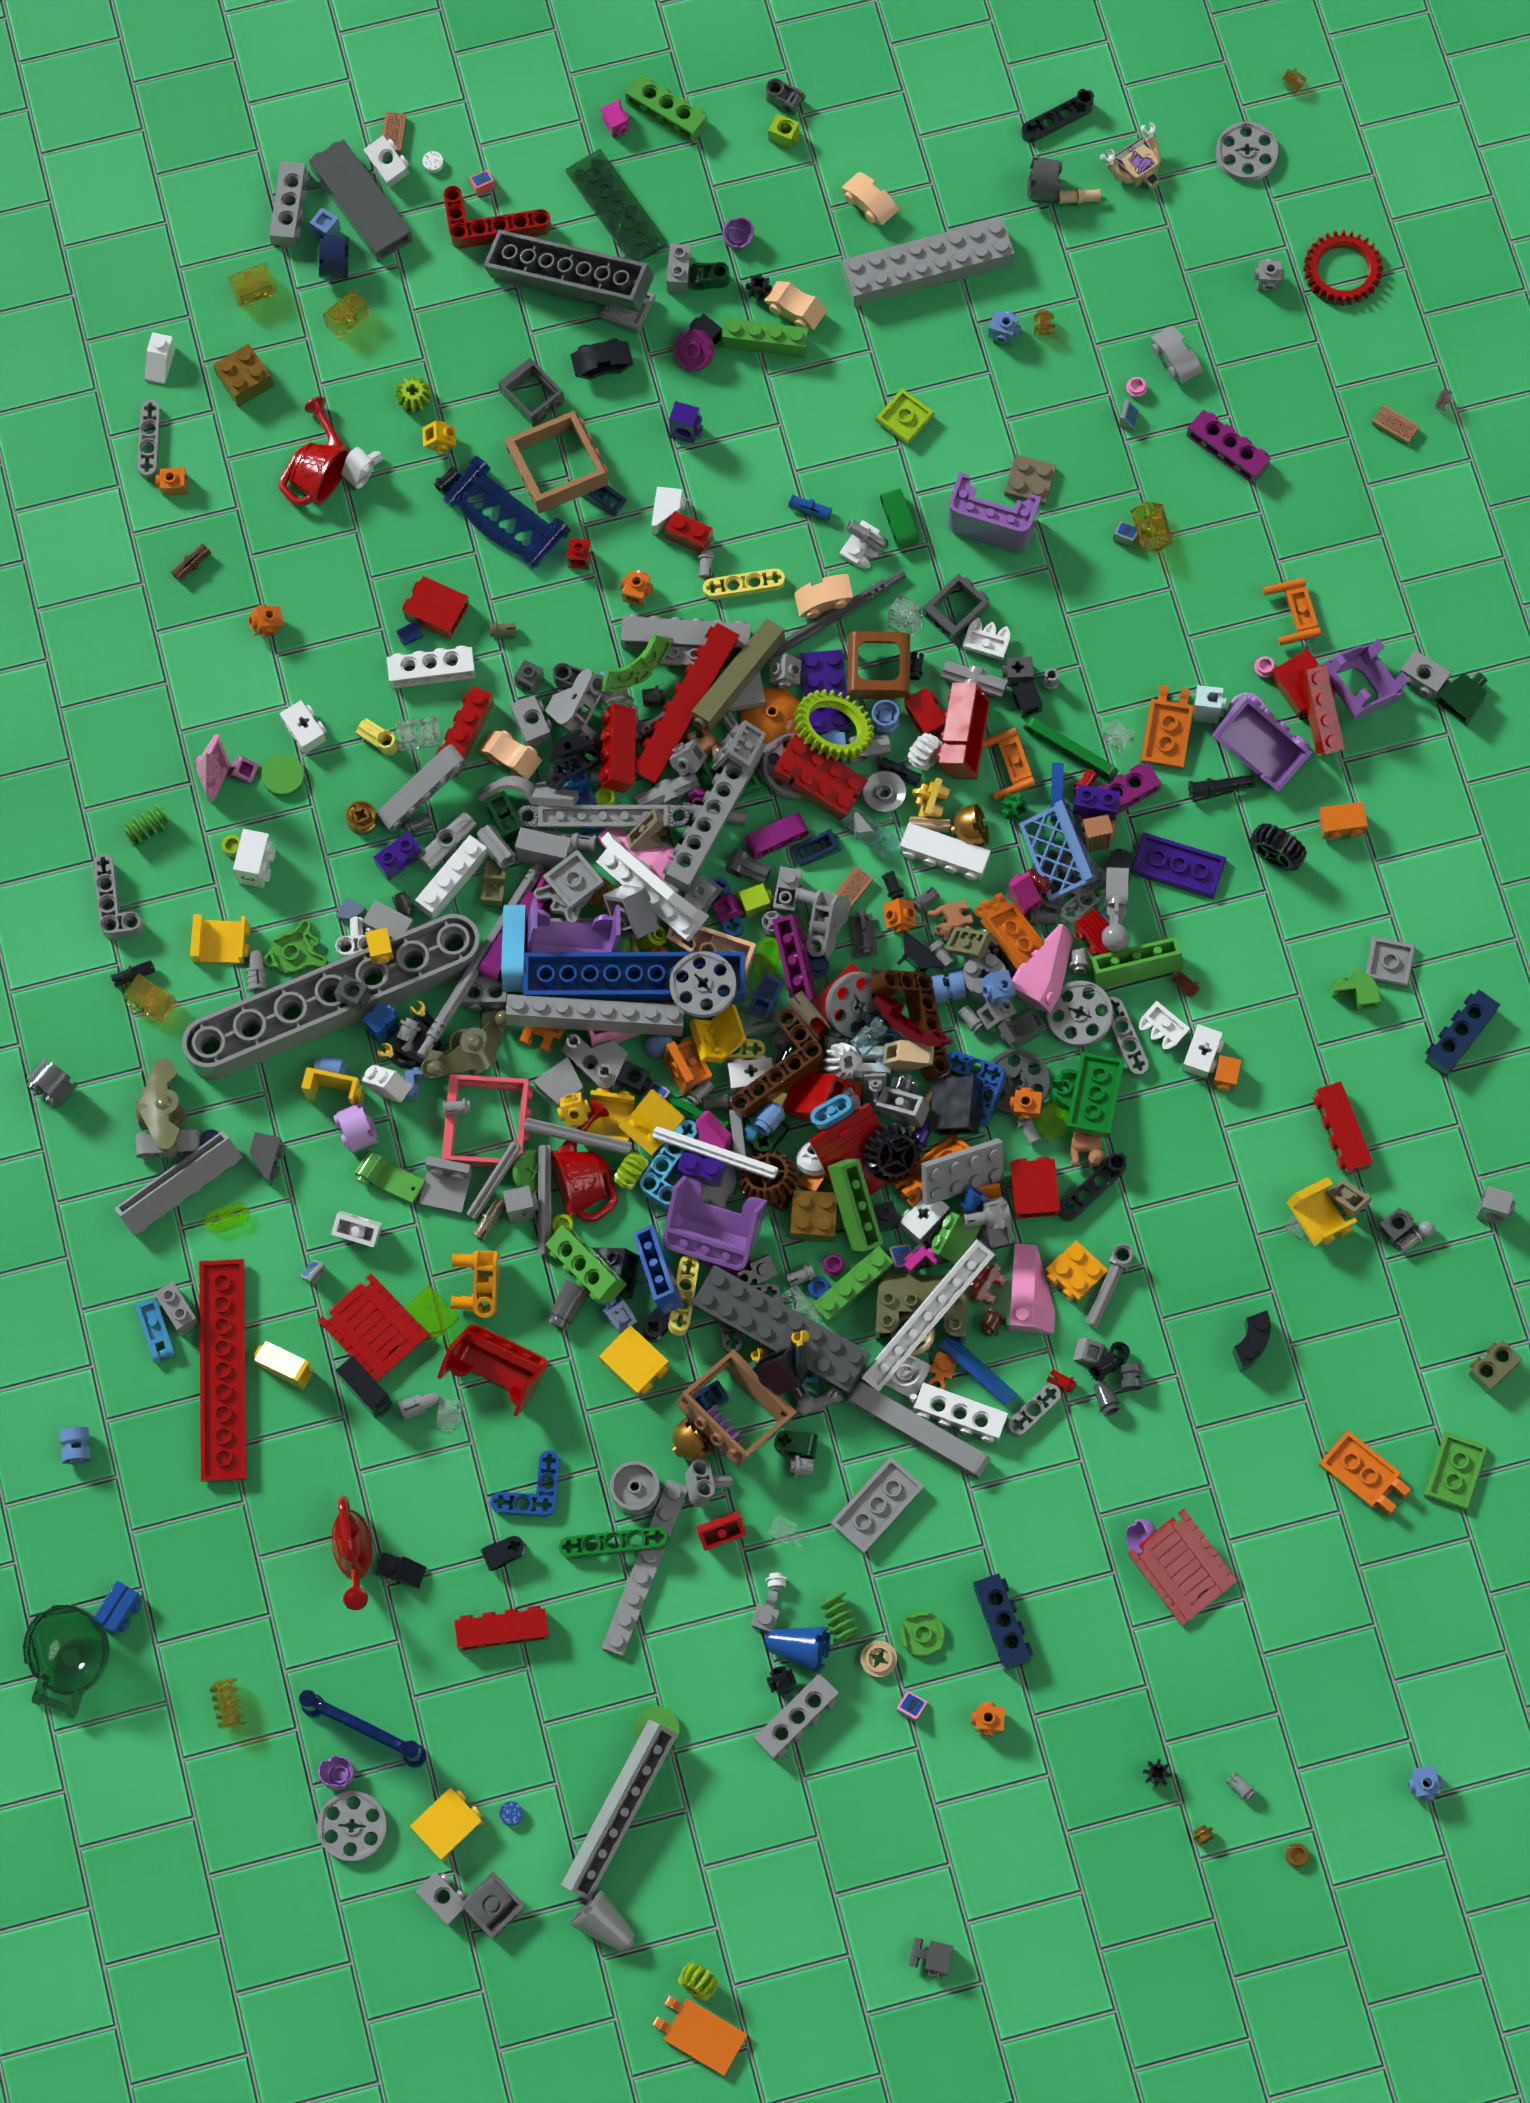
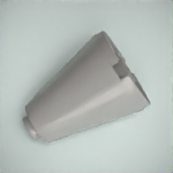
[570,1889,635,1952]

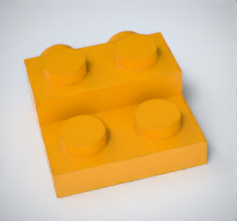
[1045,1240,1108,1303]

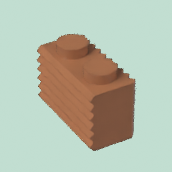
[1081,814,1116,852]

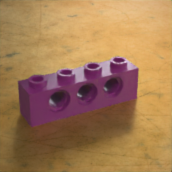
[1186,409,1271,485]
[1073,762,1161,824]
[772,914,818,1005]

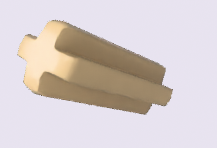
[909,816,951,832]

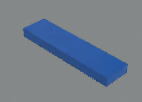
[939,1336,1018,1405]

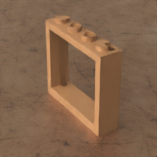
[504,411,609,514]
[675,1349,797,1467]

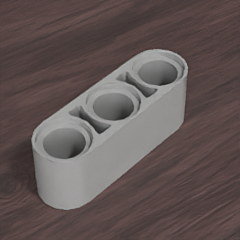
[136,1129,200,1159]

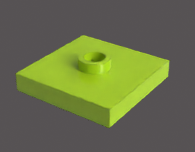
[875,388,935,445]

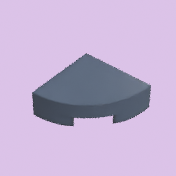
[336,898,366,920]

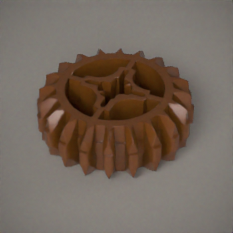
[739,1150,799,1207]

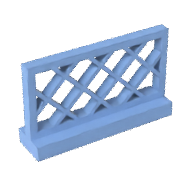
[1019,800,1100,902]

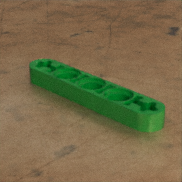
[1023,717,1119,781]
[559,1527,670,1559]

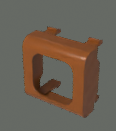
[847,631,911,700]

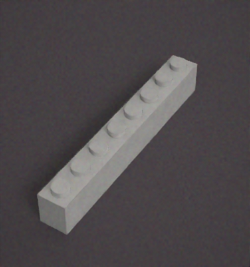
[506,994,684,1036]
[561,1720,678,1901]

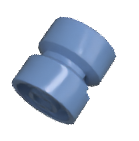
[872,700,900,736]
[931,971,966,1004]
[59,1427,91,1464]

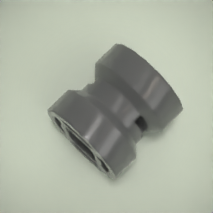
[1120,1364,1144,1391]

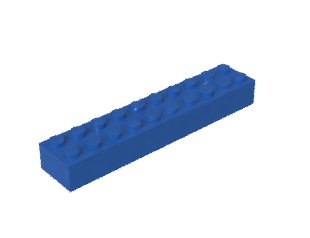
[523,952,746,1002]

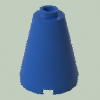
[765,1626,830,1673]

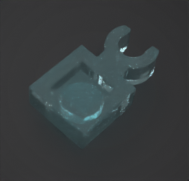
[850,1017,888,1058]

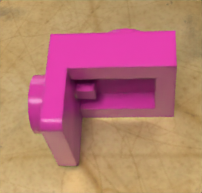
[903,1246,938,1275]

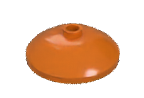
[740,687,800,747]

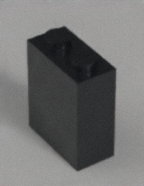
[929,1074,984,1136]
[336,1355,392,1419]

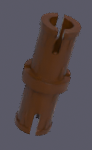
[171,544,211,582]

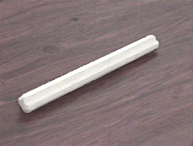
[652,1127,778,1179]

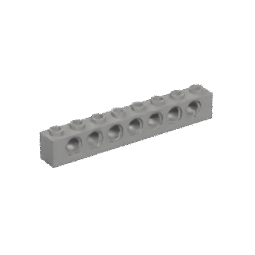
[663,742,767,893]

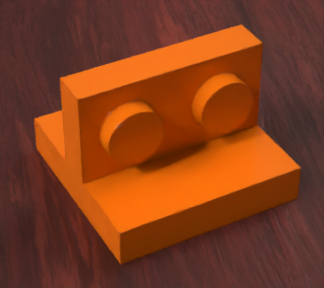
[663,1038,713,1097]

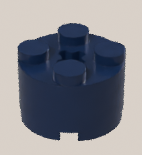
[319,235,349,279]

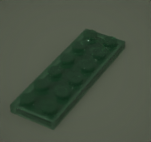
[565,149,667,262]

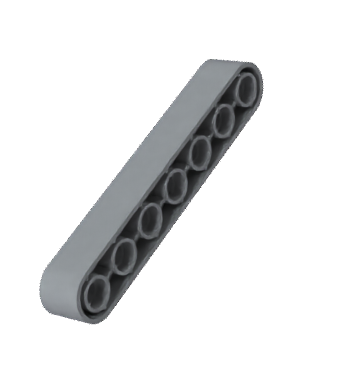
[182,914,482,1080]

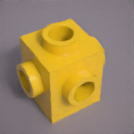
[422,421,456,454]
[557,1092,591,1127]

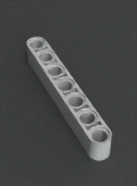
[846,1381,991,1479]

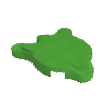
[263,919,328,975]

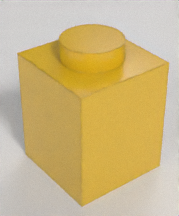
[365,927,394,964]

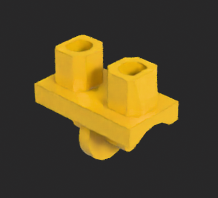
[912,778,950,818]

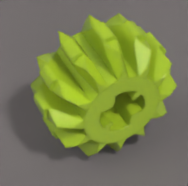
[395,376,432,413]
[614,1151,648,1191]
[678,1962,719,2001]

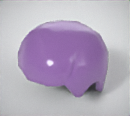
[723,216,754,250]
[1126,1519,1157,1554]
[317,1755,355,1791]

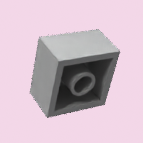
[603,885,659,939]

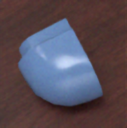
[645,1035,673,1059]

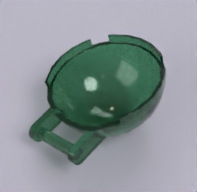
[23,1605,110,1719]

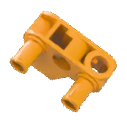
[451,1250,501,1318]

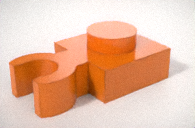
[928,1351,957,1390]

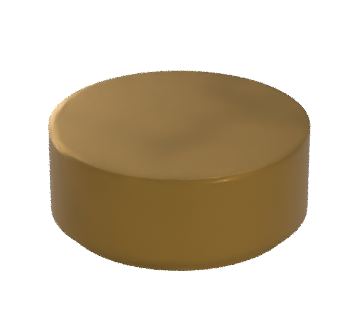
[1285,1843,1309,1868]

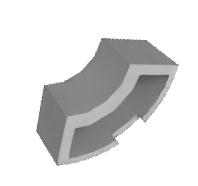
[1150,326,1203,384]

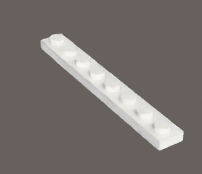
[861,1239,995,1391]

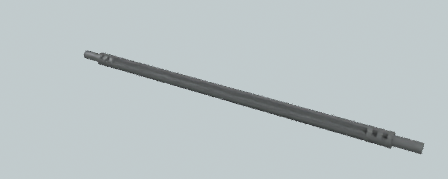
[636,570,906,742]

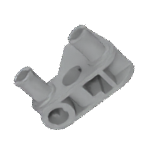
[545,669,616,741]
[795,887,851,957]
[560,1034,629,1093]
[959,1196,1012,1247]

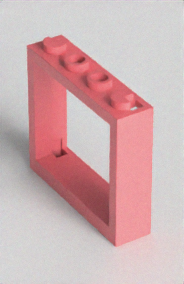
[442,1074,534,1169]

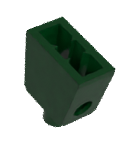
[1435,673,1487,727]

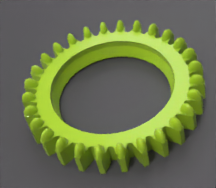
[794,689,874,761]

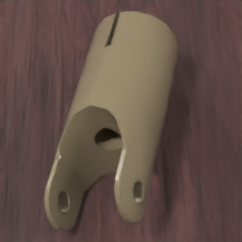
[786,990,831,1040]

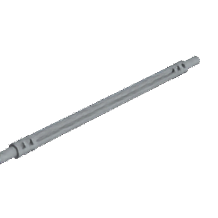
[417,862,545,1058]

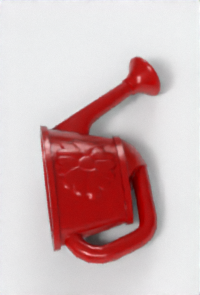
[279,396,350,507]
[552,1099,618,1223]
[332,1495,373,1610]

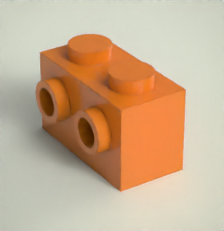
[1318,802,1368,840]

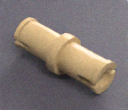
[1058,188,1101,205]

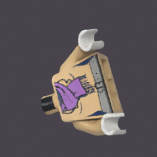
[1100,122,1161,189]

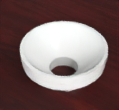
[796,1142,826,1176]

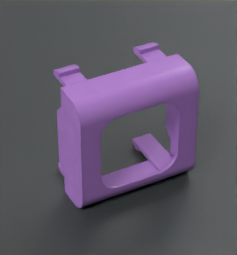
[1323,638,1409,720]

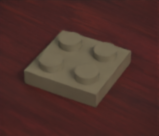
[1004,455,1056,506]

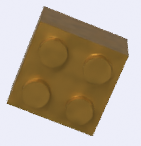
[213,343,274,407]
[790,1190,838,1243]

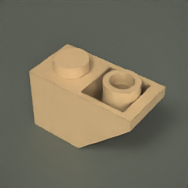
[882,1040,934,1073]

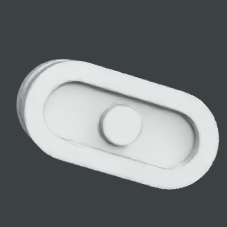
[851,1046,891,1080]

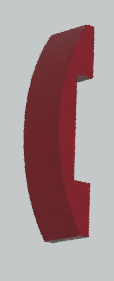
[874,996,953,1046]

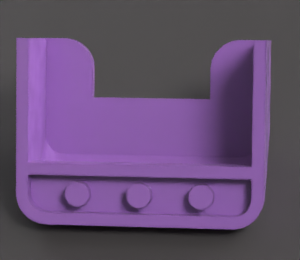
[663,1175,767,1270]

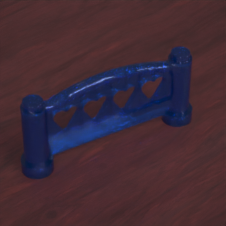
[442,456,571,570]
[299,1690,427,1768]

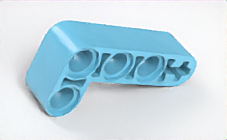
[501,905,527,992]
[640,1120,698,1210]

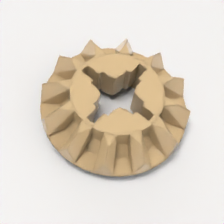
[861,1641,897,1678]

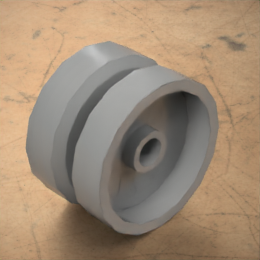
[610,1461,660,1516]

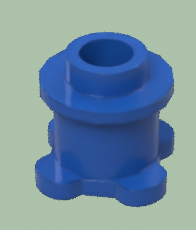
[959,1185,989,1214]

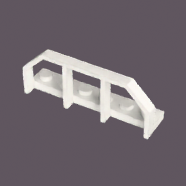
[596,832,709,941]

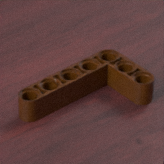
[870,970,949,1081]
[730,1008,825,1119]

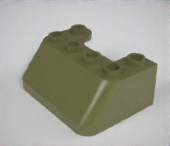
[875,1273,967,1344]

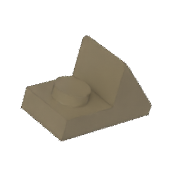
[626,808,664,851]
[1327,1179,1372,1219]

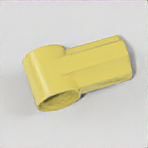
[356,718,398,756]

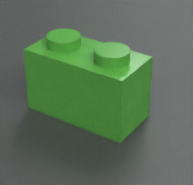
[931,1211,981,1264]

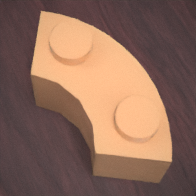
[841,172,900,225]
[764,281,827,330]
[794,574,853,619]
[478,730,542,780]

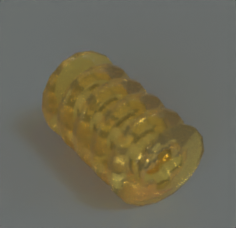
[210,1678,246,1729]

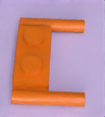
[1262,578,1321,646]
[982,727,1036,801]

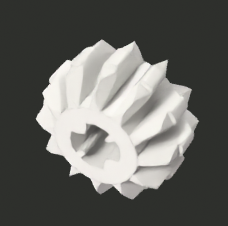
[908,733,942,771]
[823,1042,861,1080]

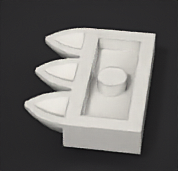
[839,520,887,569]
[962,618,1010,661]
[1139,1001,1190,1049]

